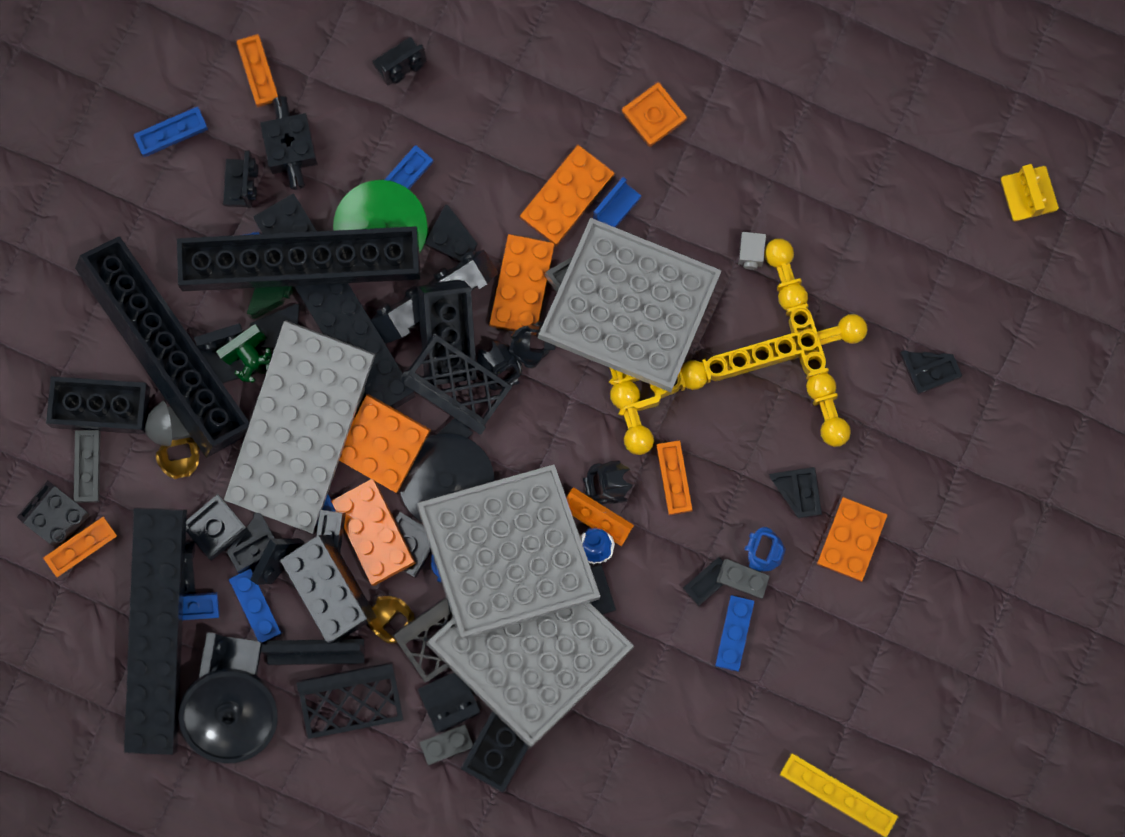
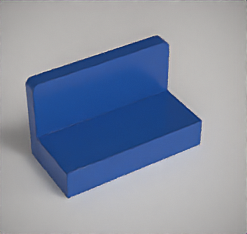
[593,177,641,228]

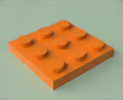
[339,394,431,493]

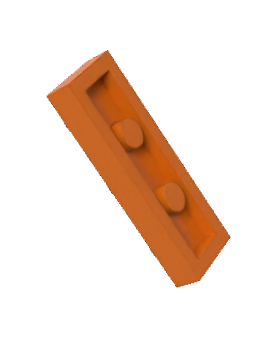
[237,34,279,107]
[656,440,693,515]
[566,487,634,546]
[43,516,117,577]

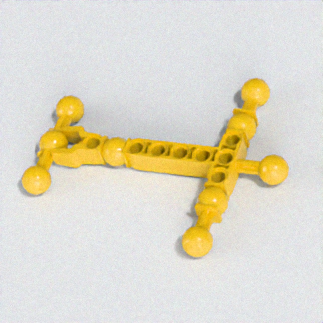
[608,239,868,455]

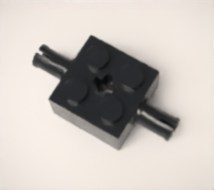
[260,96,318,190]

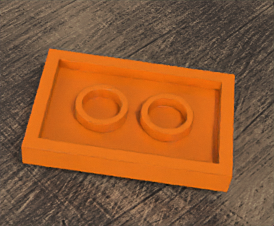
[817,497,887,582]

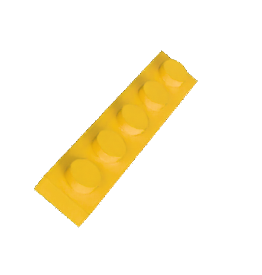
[779,754,898,837]

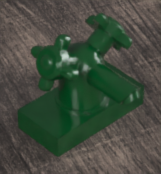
[216,324,273,383]

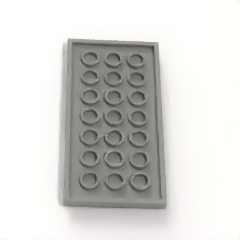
[224,321,376,534]

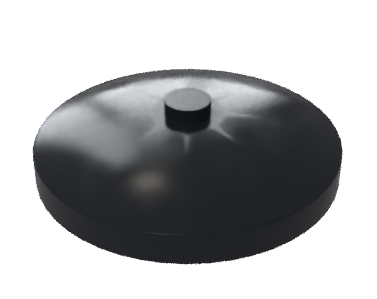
[399,433,495,522]
[179,668,278,764]

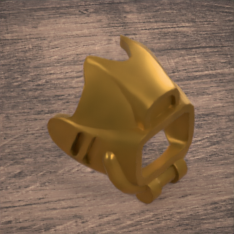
[156,437,200,479]
[369,596,415,644]

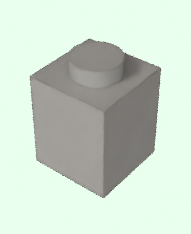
[738,232,766,270]

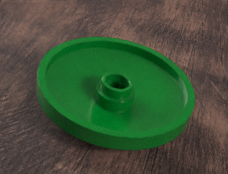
[333,180,428,254]

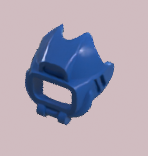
[744,527,786,571]

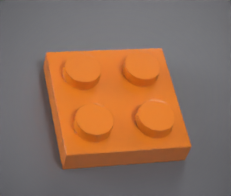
[621,82,687,147]

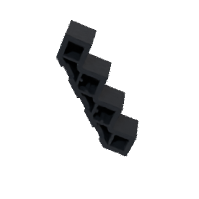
[371,249,498,344]

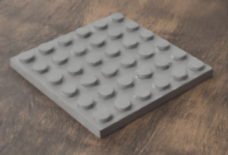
[538,218,722,392]
[417,465,600,640]
[427,603,634,748]

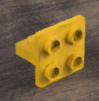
[1001,164,1059,222]

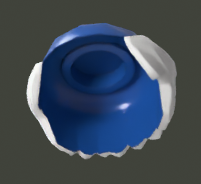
[580,527,615,564]

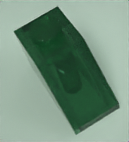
[247,286,293,320]

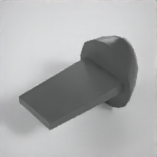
[144,401,191,447]

